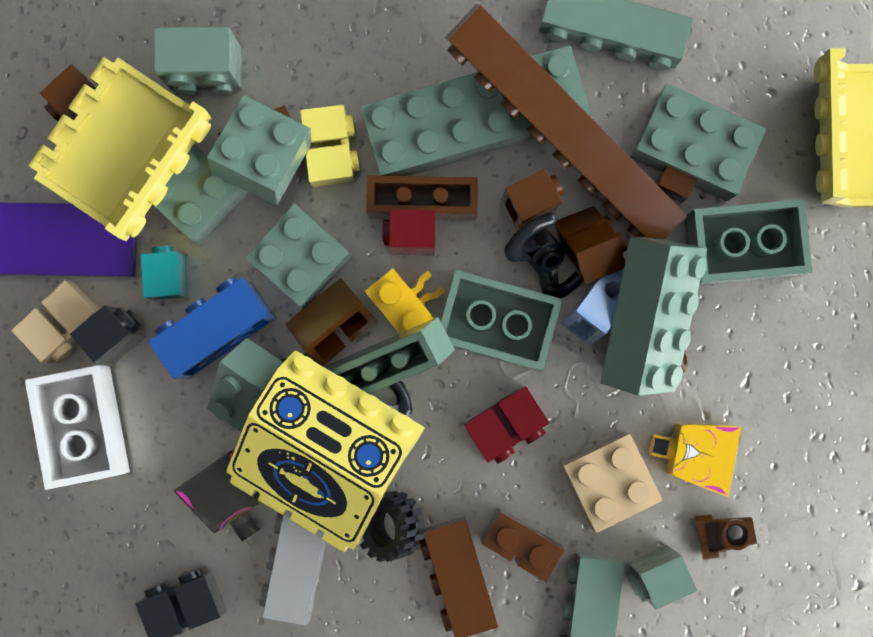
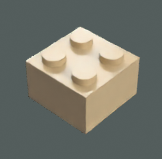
[559,432,663,533]

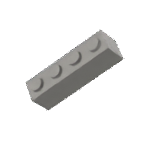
[259,511,326,626]

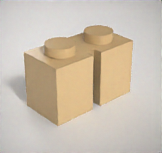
[11,280,100,363]

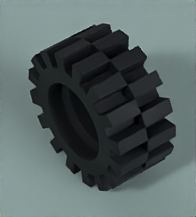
[359,491,425,562]

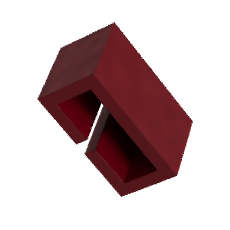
[382,210,435,256]
[463,386,549,464]

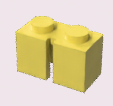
[300,105,360,188]

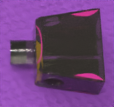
[174,449,260,542]

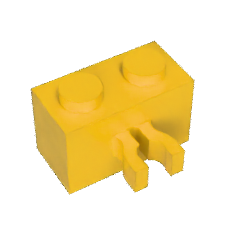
[365,268,445,334]

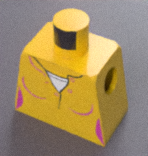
[649,424,742,496]

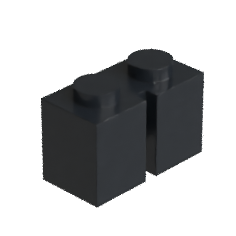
[70,305,147,364]
[135,568,227,637]

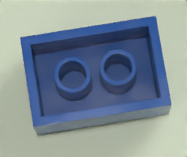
[148,277,277,379]

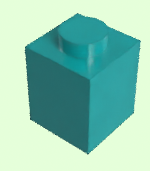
[141,246,187,300]

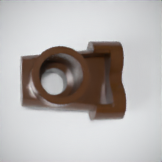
[695,514,757,560]

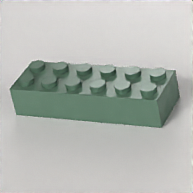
[360,45,591,176]

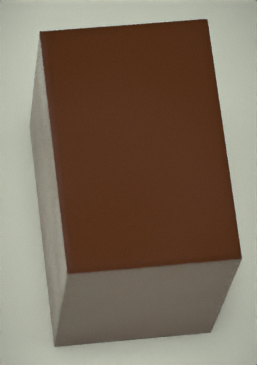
[656,166,697,203]

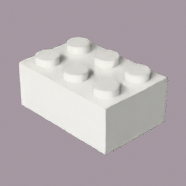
[25,365,130,490]

